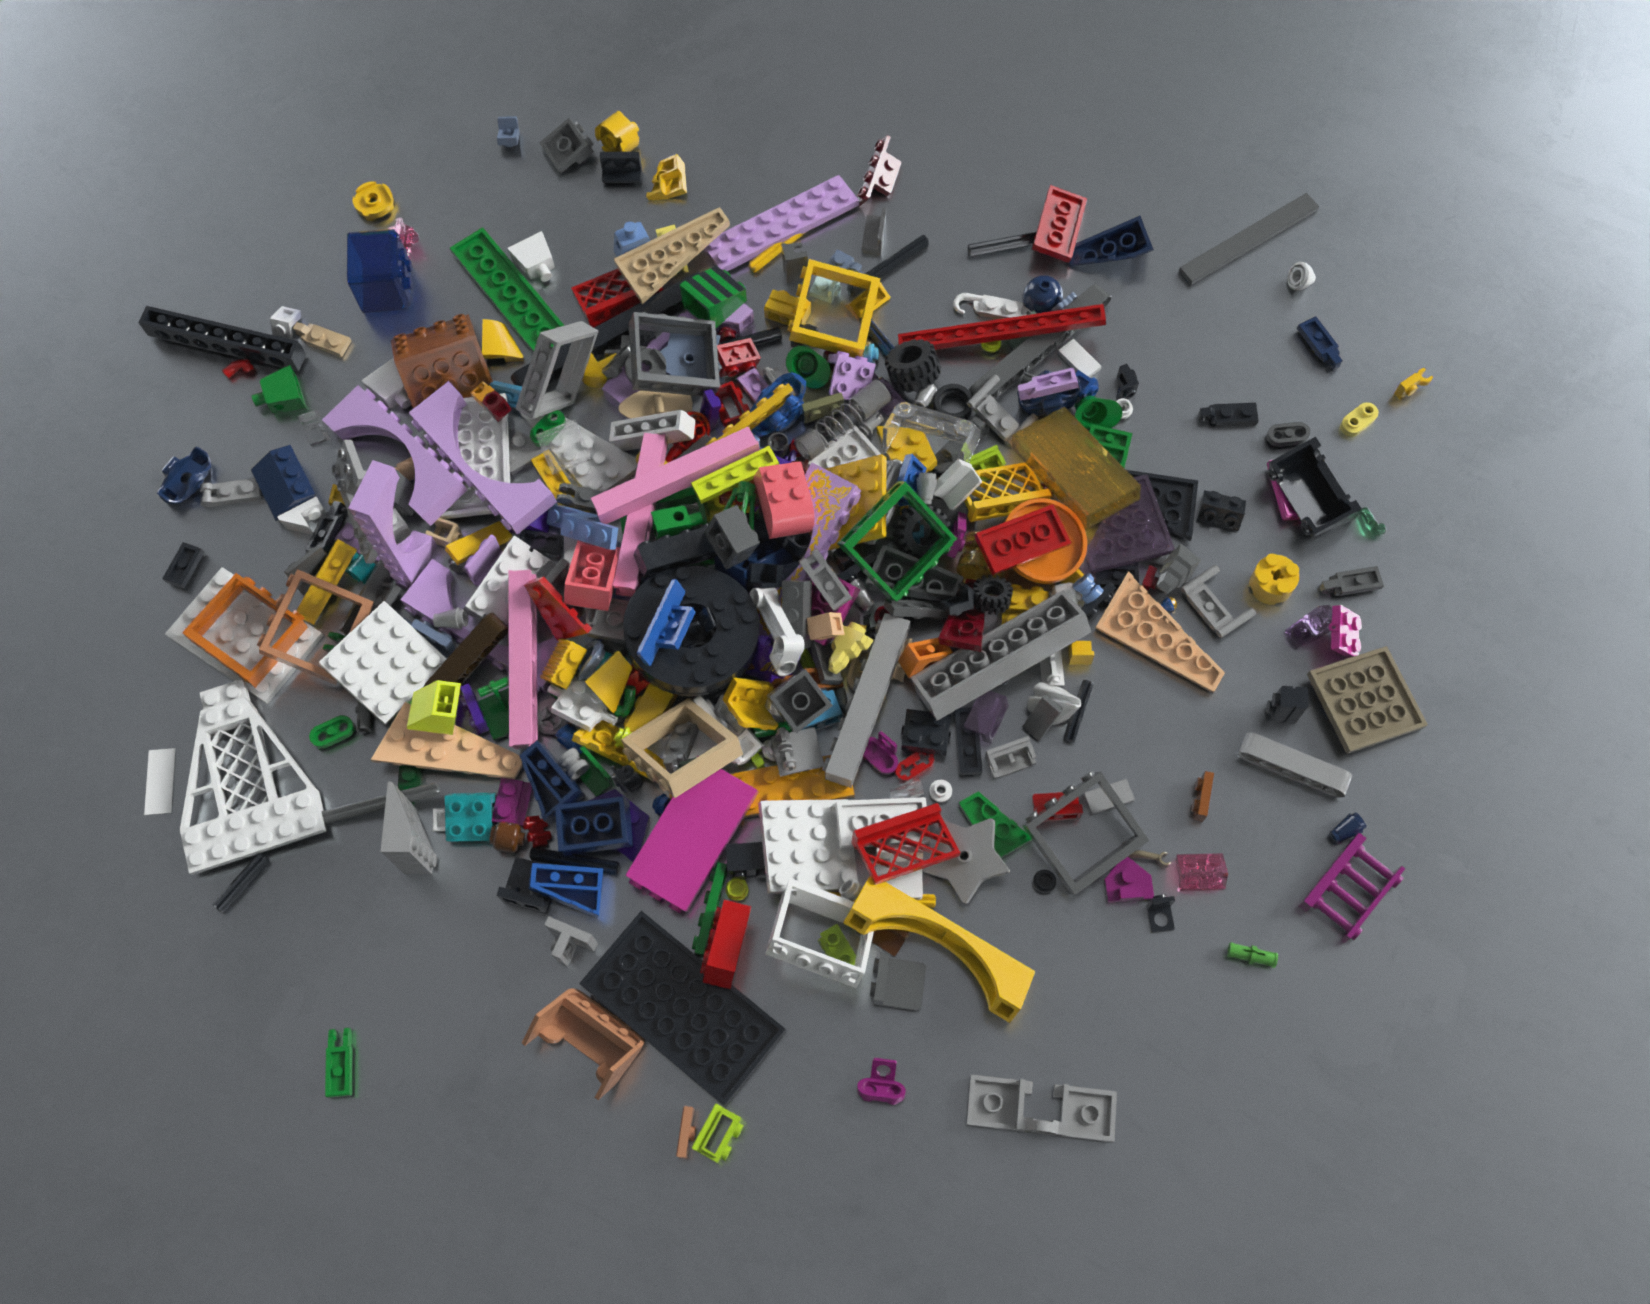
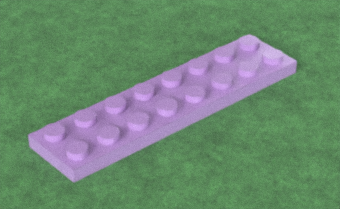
[703,175,859,271]

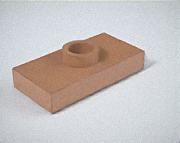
[676,1106,696,1160]

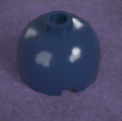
[1022,275,1063,314]

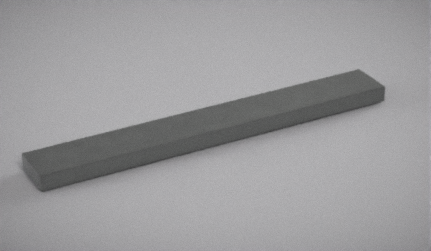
[1179,193,1319,285]

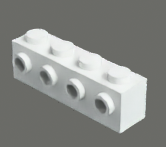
[609,410,695,451]

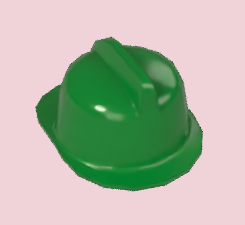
[786,346,831,389]
[1074,396,1122,429]

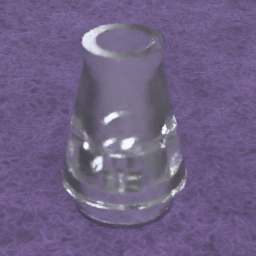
[890,777,925,799]

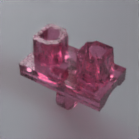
[386,218,419,260]

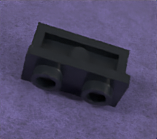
[1197,490,1246,531]

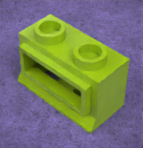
[817,924,856,965]
[692,1103,744,1164]

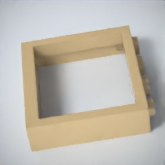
[621,698,743,798]

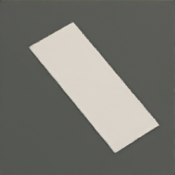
[144,748,176,815]

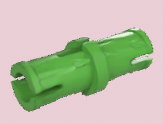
[1227,942,1278,968]

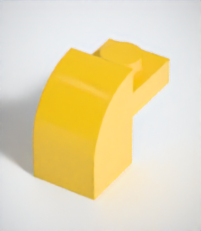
[582,353,622,388]

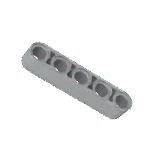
[1238,732,1352,798]

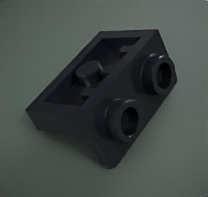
[599,152,642,183]

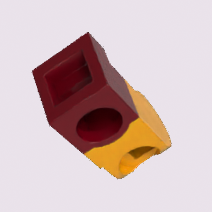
[470,381,512,422]

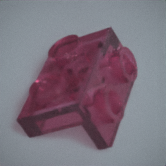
[1176,853,1228,891]

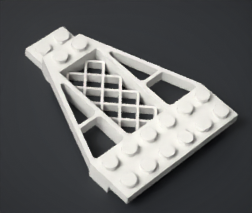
[180,679,326,875]

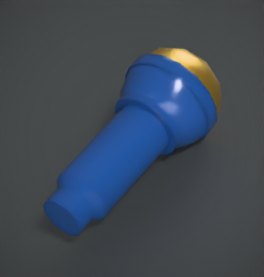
[1160,597,1177,612]

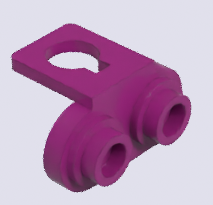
[863,731,898,775]
[857,1058,906,1105]

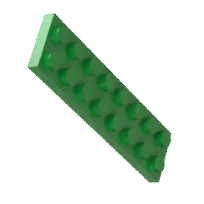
[450,227,565,352]

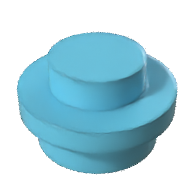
[863,343,879,364]

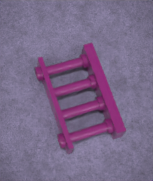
[1299,833,1405,943]

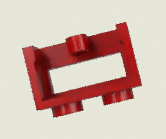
[715,381,750,428]

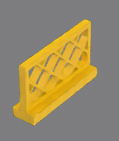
[964,462,1051,522]

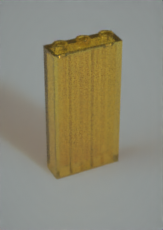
[1012,407,1141,529]

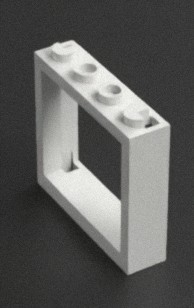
[765,878,874,988]

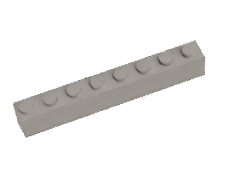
[823,613,910,788]

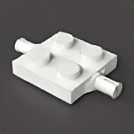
[547,676,618,732]

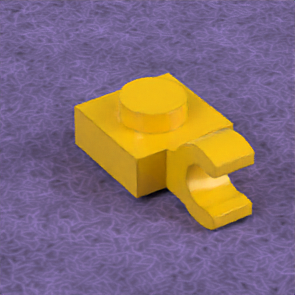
[1394,368,1433,400]

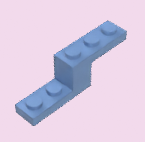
[547,503,618,550]

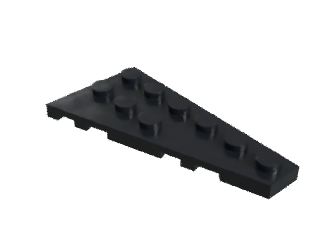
[1068,462,1198,541]

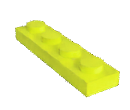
[691,446,779,504]

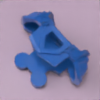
[750,373,806,437]

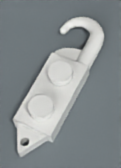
[953,293,1031,319]

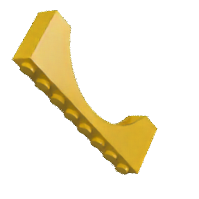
[843,876,1035,1023]

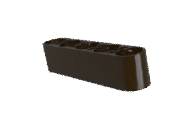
[424,612,509,687]

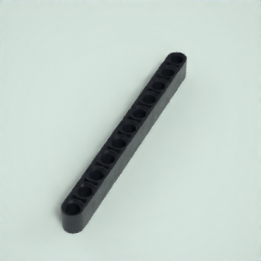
[511,272,701,386]

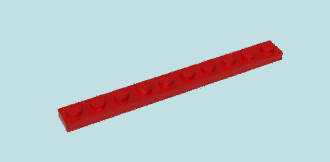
[898,304,1106,350]

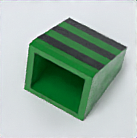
[680,265,747,328]

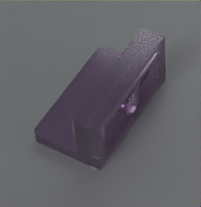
[964,691,1009,744]

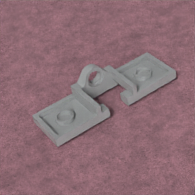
[332,440,378,563]
[966,1074,1117,1143]

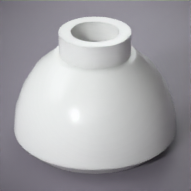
[1287,262,1316,291]

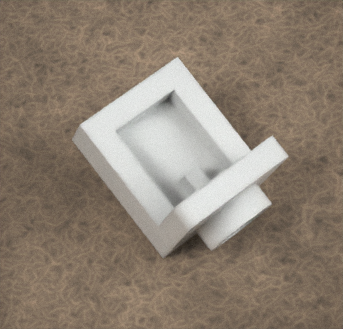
[732,729,764,765]

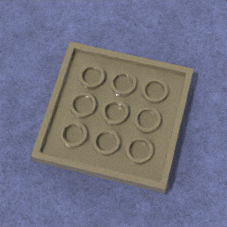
[1307,646,1428,754]

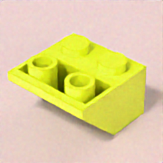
[407,680,461,735]

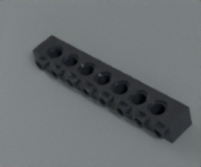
[138,306,306,371]

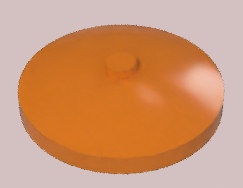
[1005,498,1087,584]

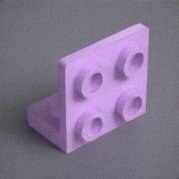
[464,535,503,587]

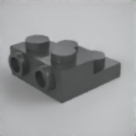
[539,118,594,173]

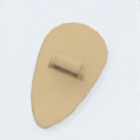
[618,391,693,419]

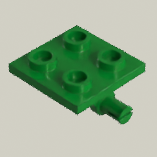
[477,676,509,741]

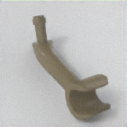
[1122,841,1171,868]

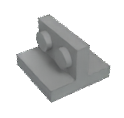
[545,916,598,966]

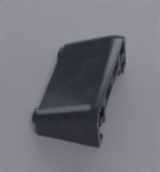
[1267,437,1362,537]

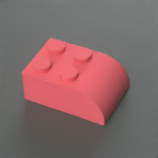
[753,461,814,539]
[564,540,621,611]

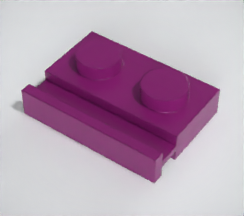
[947,511,966,558]
[492,777,533,828]

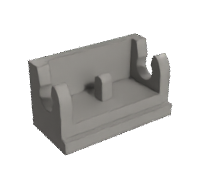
[985,736,1037,780]

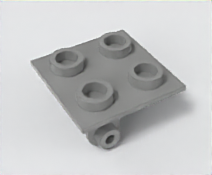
[771,727,824,776]

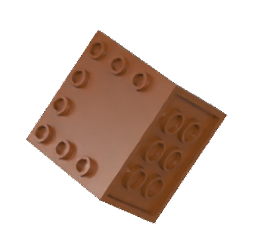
[391,314,493,409]

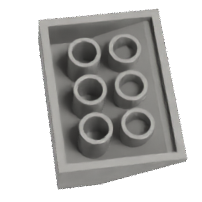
[380,782,437,874]

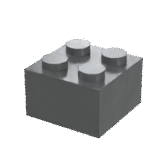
[704,505,759,569]
[766,669,833,734]

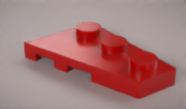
[524,576,592,641]

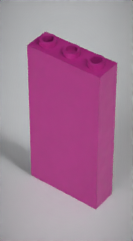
[625,756,759,913]

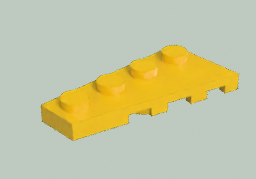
[572,720,666,778]

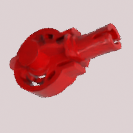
[665,411,710,463]

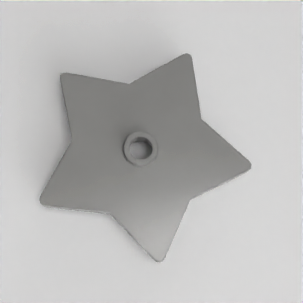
[922,818,1010,904]

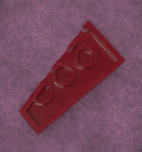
[938,578,987,652]

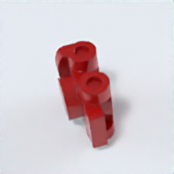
[523,815,551,847]

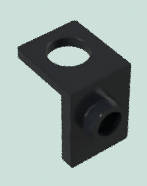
[1146,894,1176,933]

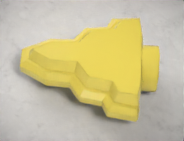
[828,622,873,674]

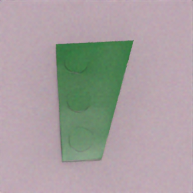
[958,791,1032,858]

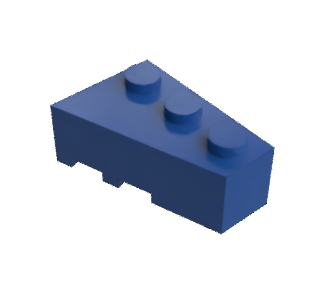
[529,863,603,918]

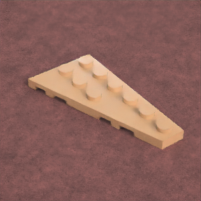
[1096,571,1225,693]
[371,702,523,779]

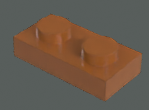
[1191,771,1214,822]

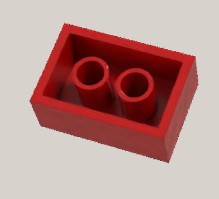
[700,899,752,989]

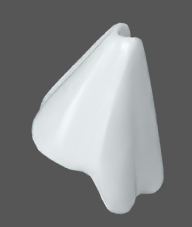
[1027,682,1081,725]

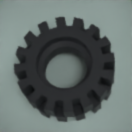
[973,574,1013,615]

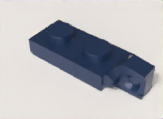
[1297,316,1343,370]

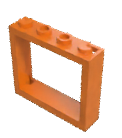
[182,573,308,688]

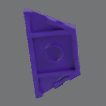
[588,789,650,863]

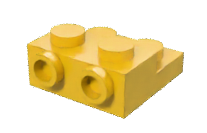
[1001,584,1049,625]

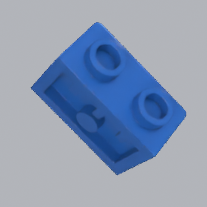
[897,454,927,506]

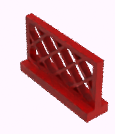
[571,268,663,328]
[851,803,961,885]

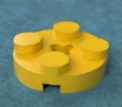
[352,181,394,221]

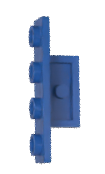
[637,579,696,666]

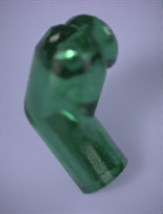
[1359,507,1386,536]

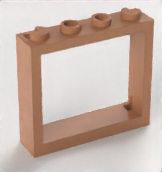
[257,569,374,685]

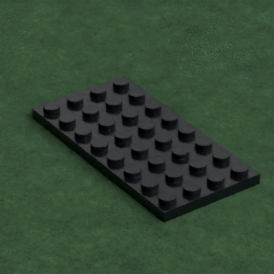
[579,910,786,1107]

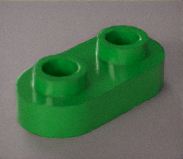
[530,410,566,447]
[309,715,355,749]

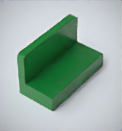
[579,746,615,797]

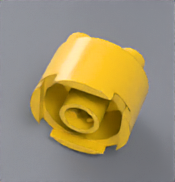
[595,111,639,152]
[1249,553,1299,605]

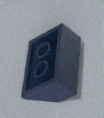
[251,445,316,521]

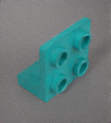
[445,792,496,841]

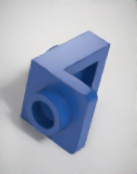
[1075,370,1099,399]

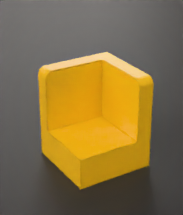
[1068,641,1094,665]

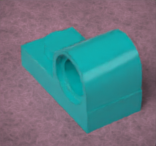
[345,553,376,586]

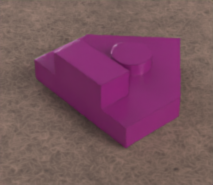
[1104,857,1154,903]

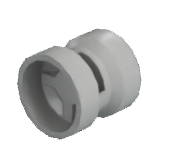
[558,748,590,780]

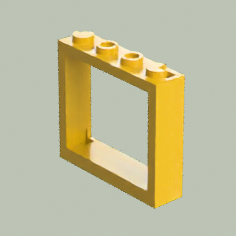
[787,259,880,358]

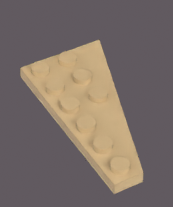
[614,207,730,304]

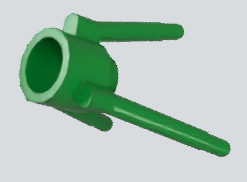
[723,481,756,530]

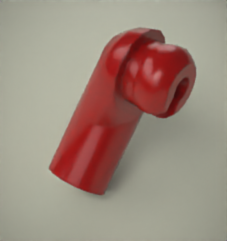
[222,358,254,379]

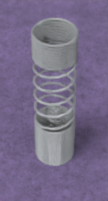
[794,380,891,461]

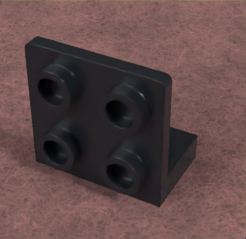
[496,857,550,913]

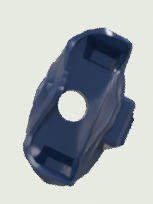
[1017,370,1081,419]
[157,446,211,504]

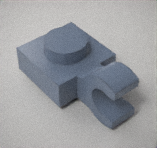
[826,249,863,274]

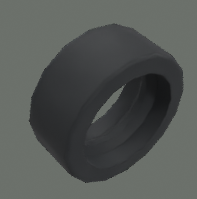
[933,384,972,426]

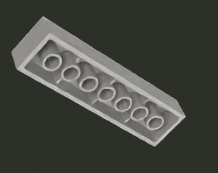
[910,590,1091,721]

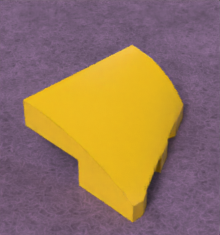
[646,154,687,200]
[482,319,524,362]
[584,651,632,713]

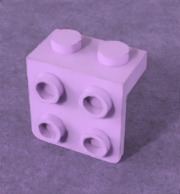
[827,351,876,401]

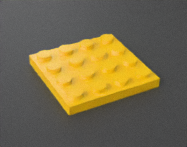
[806,454,886,551]

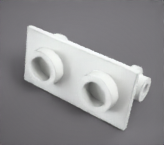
[1040,650,1065,686]

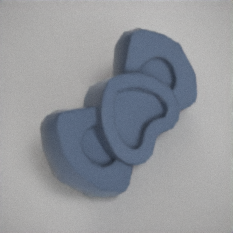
[1051,292,1077,311]

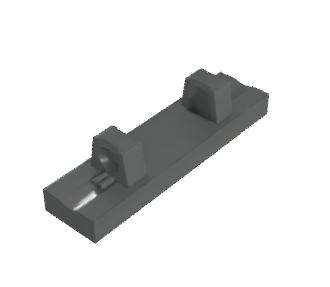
[932,413,992,472]

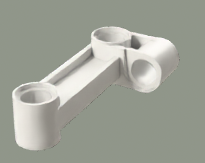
[750,588,804,676]

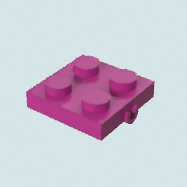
[1329,605,1361,658]

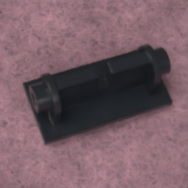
[611,765,642,796]

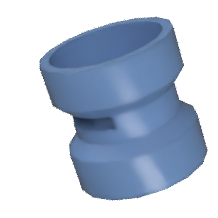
[1072,573,1103,604]

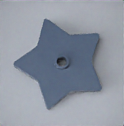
[649,333,724,385]

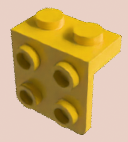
[722,677,778,730]

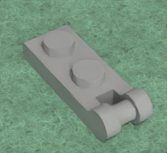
[200,478,262,507]
[799,548,852,611]

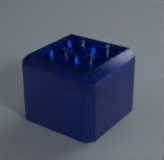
[347,229,413,313]

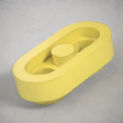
[1340,402,1379,437]

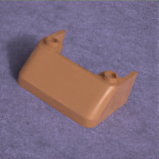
[522,988,644,1100]

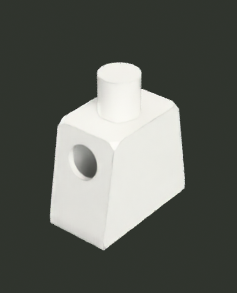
[508,231,555,282]
[362,358,411,409]

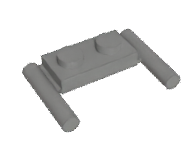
[967,374,1038,447]
[1180,565,1256,638]

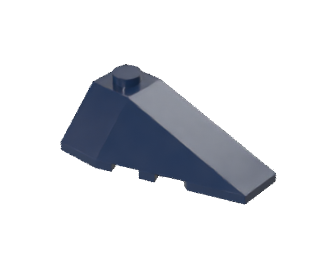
[1070,215,1154,266]

